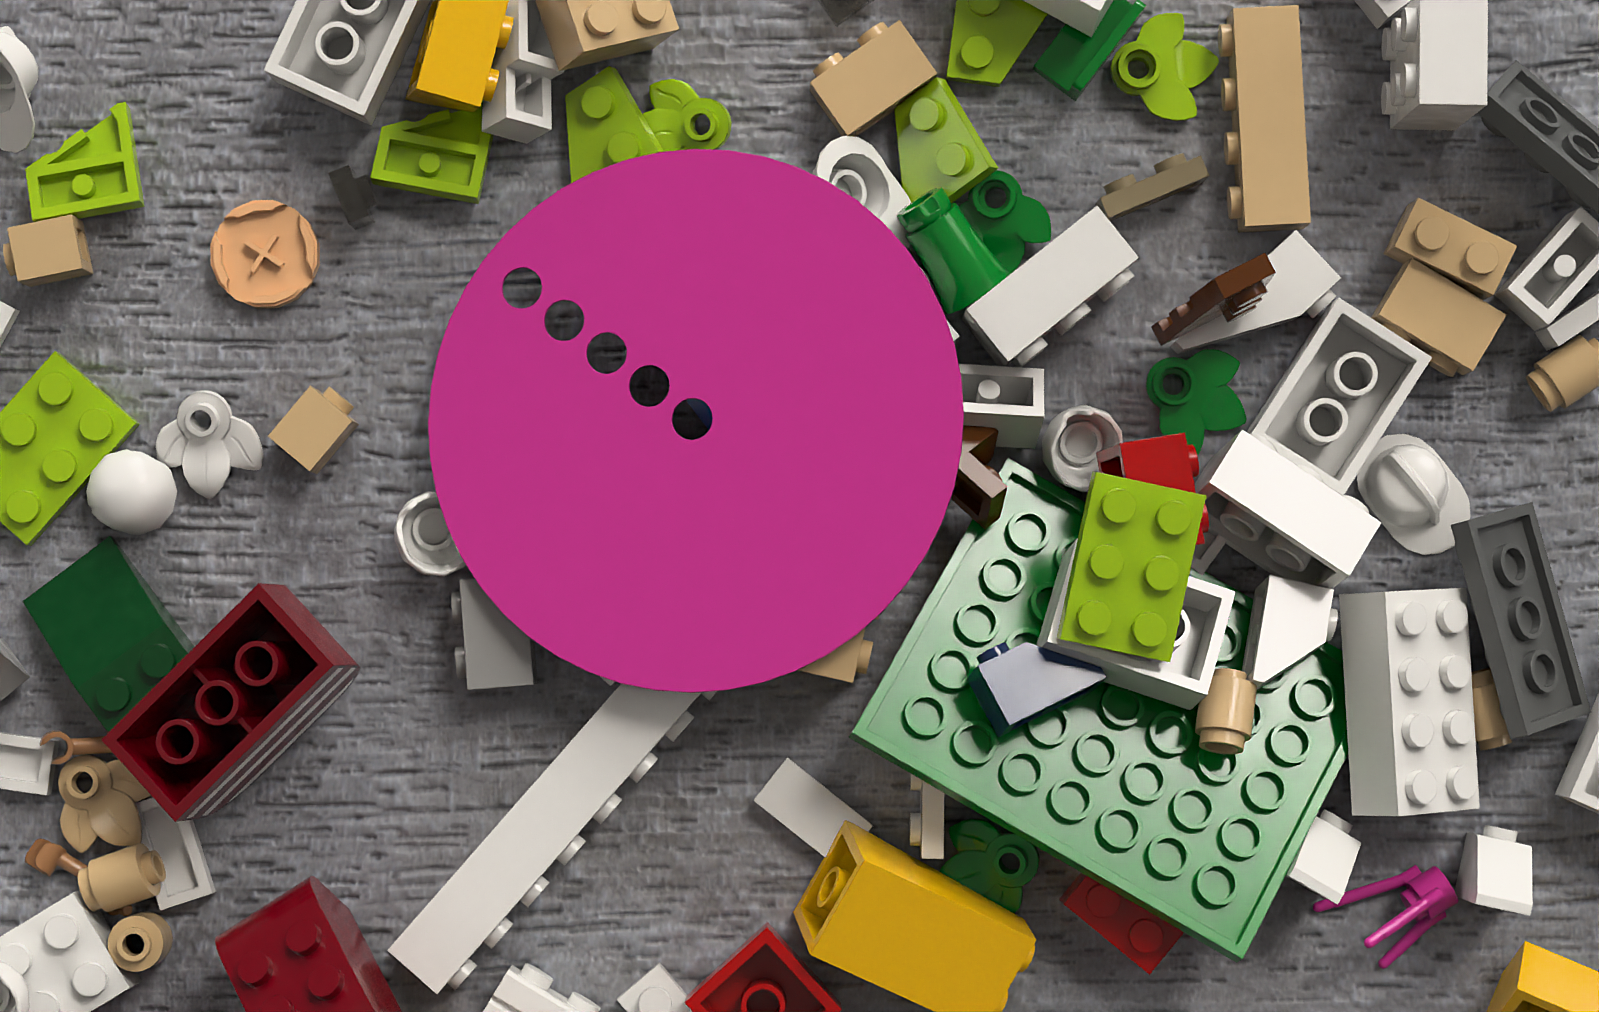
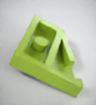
[946,0,1048,87]
[565,66,664,183]
[894,77,998,203]
[370,100,494,204]
[25,102,145,222]

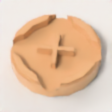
[210,200,320,308]

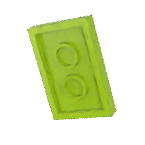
[0,351,140,546]
[1057,471,1206,662]

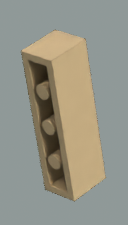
[1218,5,1311,233]

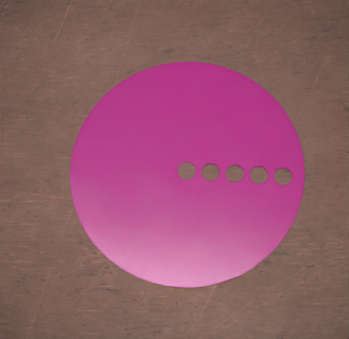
[428,149,964,693]

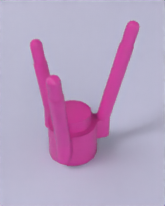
[1313,865,1458,969]

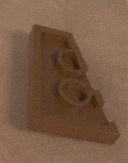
[1151,253,1276,346]

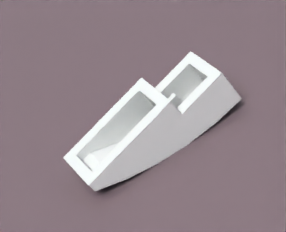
[482,0,564,144]

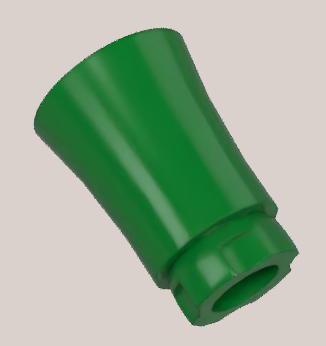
[897,187,1010,314]

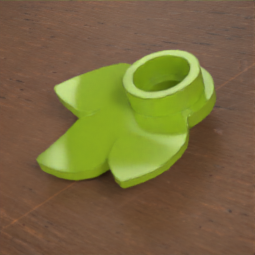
[1111,13,1219,121]
[643,79,731,152]

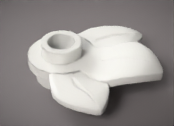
[156,390,264,499]

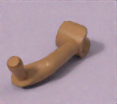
[39,730,112,764]
[25,838,133,916]

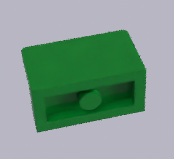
[1033,0,1146,102]

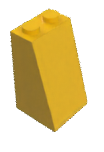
[793,820,1036,1012]

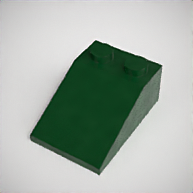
[23,536,194,732]

